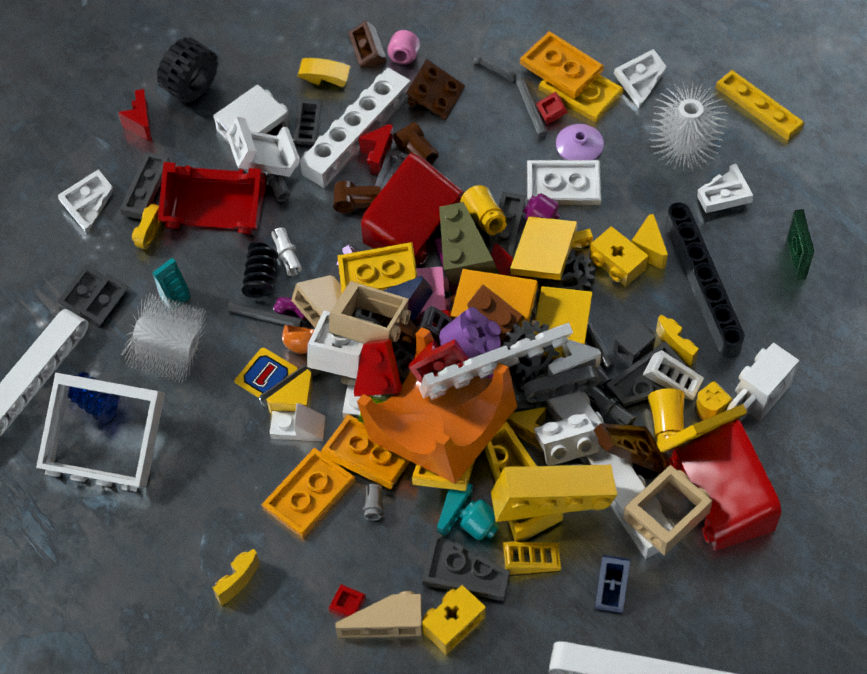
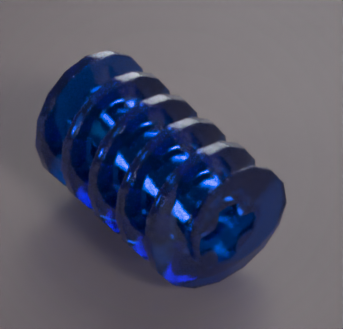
[67,371,120,424]

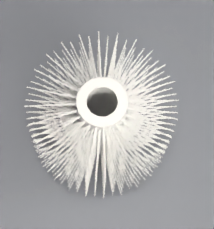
[649,82,728,171]
[124,293,207,382]

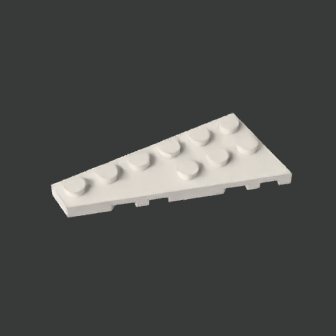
[419,323,573,400]

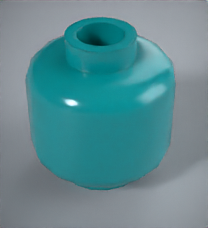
[459,500,500,540]

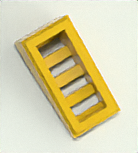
[503,542,561,575]

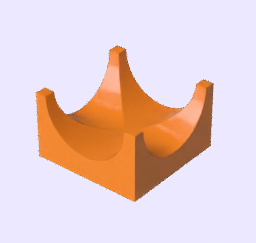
[357,327,518,484]

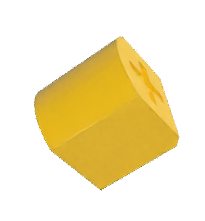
[695,381,733,421]

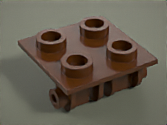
[406,59,465,120]

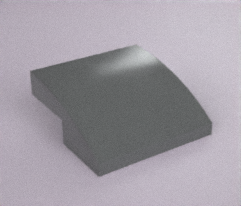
[57,264,128,326]

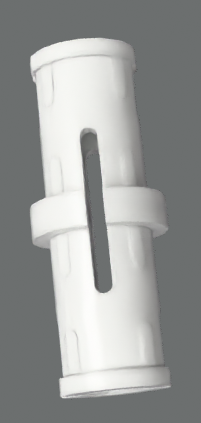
[271,228,302,276]

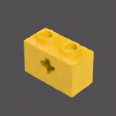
[589,226,649,287]
[421,585,486,655]

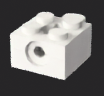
[307,311,374,379]
[727,342,800,422]

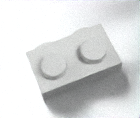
[534,414,599,466]

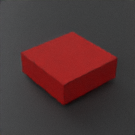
[536,92,568,124]
[329,584,366,618]

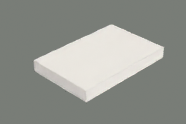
[527,160,601,205]

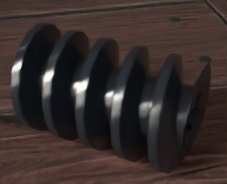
[241,242,278,298]

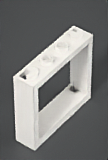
[36,373,165,492]

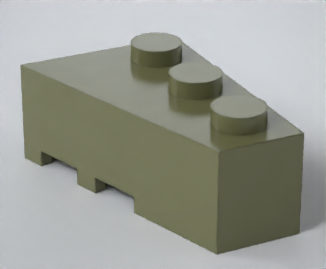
[439,202,499,285]

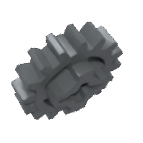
[540,249,595,291]
[502,320,560,377]

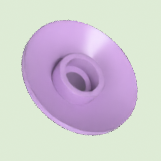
[556,124,604,160]

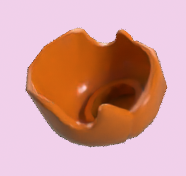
[282,325,314,354]

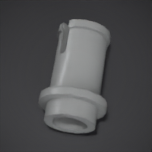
[362,484,384,521]

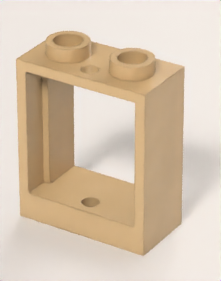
[329,281,411,343]
[623,465,712,556]

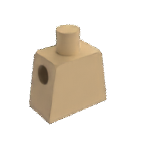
[291,275,342,328]

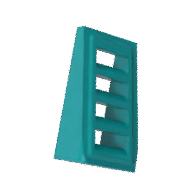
[153,258,191,310]
[437,484,473,538]

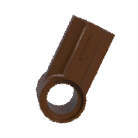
[393,122,439,165]
[333,181,381,213]

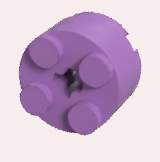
[439,307,501,359]

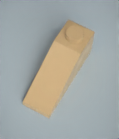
[336,591,422,638]

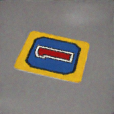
[234,348,298,398]

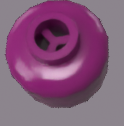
[523,193,561,221]

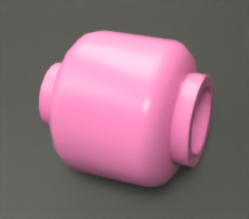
[387,30,420,65]

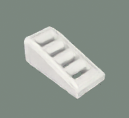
[643,350,704,401]

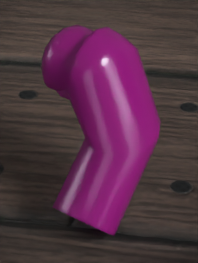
[273,297,308,321]

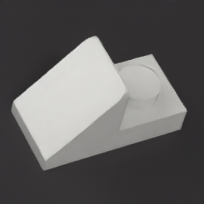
[548,339,601,376]
[270,403,326,442]

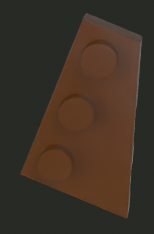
[593,423,670,474]

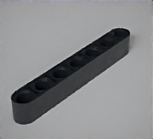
[666,202,745,358]

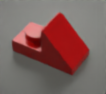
[118,89,152,141]
[359,124,394,177]
[409,339,469,384]

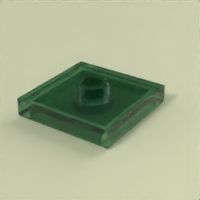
[786,209,815,280]

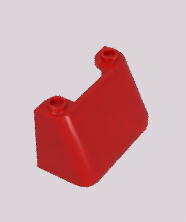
[361,153,465,268]
[158,162,267,235]
[670,419,782,551]

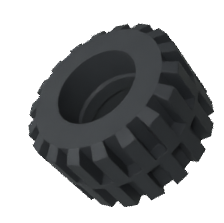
[157,37,219,103]

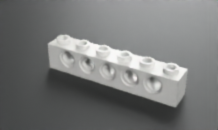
[299,68,411,188]

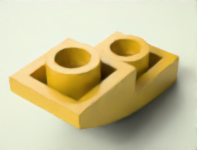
[297,58,350,88]
[656,315,699,368]
[212,549,260,606]

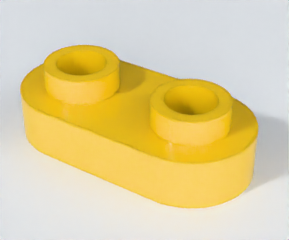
[132,204,162,250]

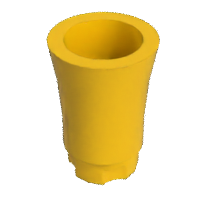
[460,185,507,235]
[648,388,685,449]

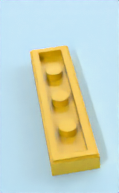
[715,70,805,141]

